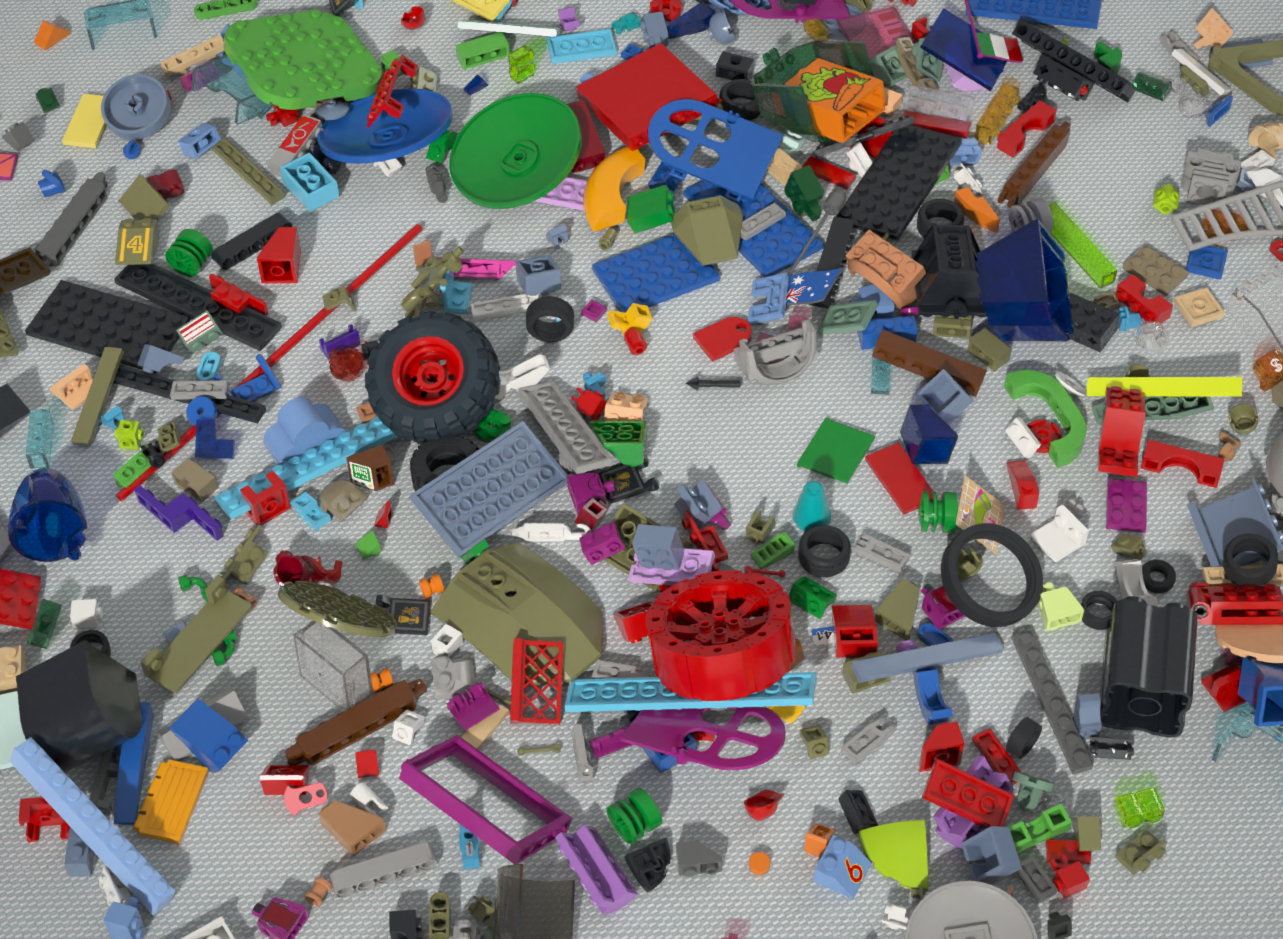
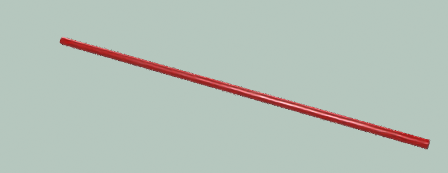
[116,224,423,502]

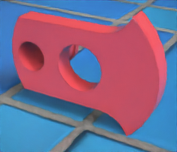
[284,782,327,816]

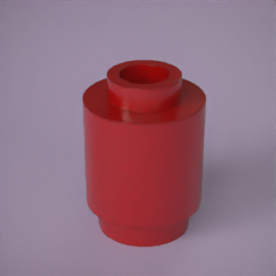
[624,328,647,355]

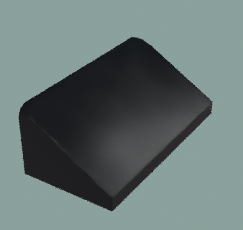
[838,790,879,834]

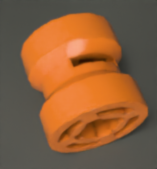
[419,573,444,599]
[368,668,393,693]

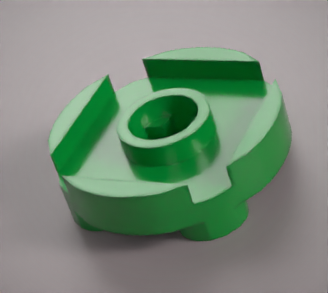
[474,408,511,443]

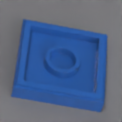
[1186,246,1228,280]

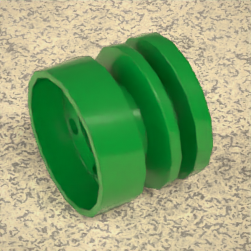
[165,229,213,277]
[918,491,958,533]
[606,787,662,845]

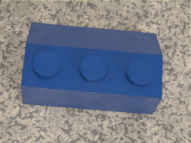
[857,315,918,350]

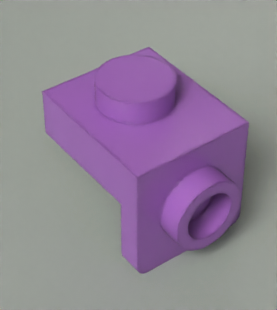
[558,7,580,31]

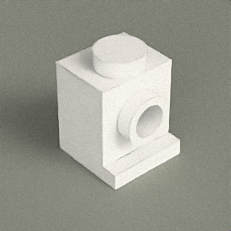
[431,624,463,658]

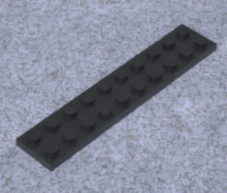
[114,264,282,351]

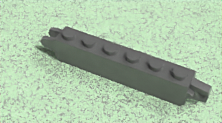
[35,172,108,267]

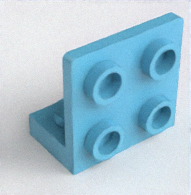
[440,270,472,314]

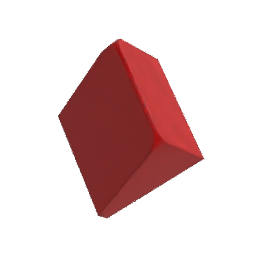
[374,501,393,528]
[355,750,379,778]

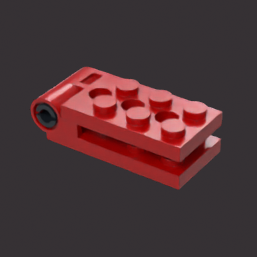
[1186,584,1283,625]

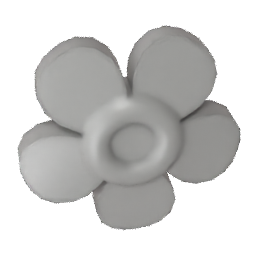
[1064,500,1083,520]

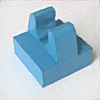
[100,406,125,430]

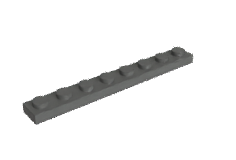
[1012,630,1093,774]

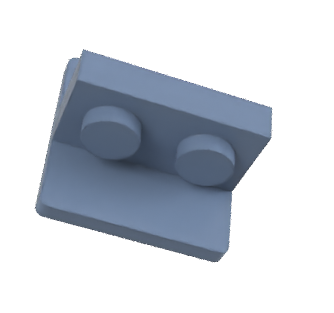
[674,480,722,529]

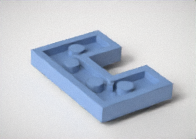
[748,273,789,325]

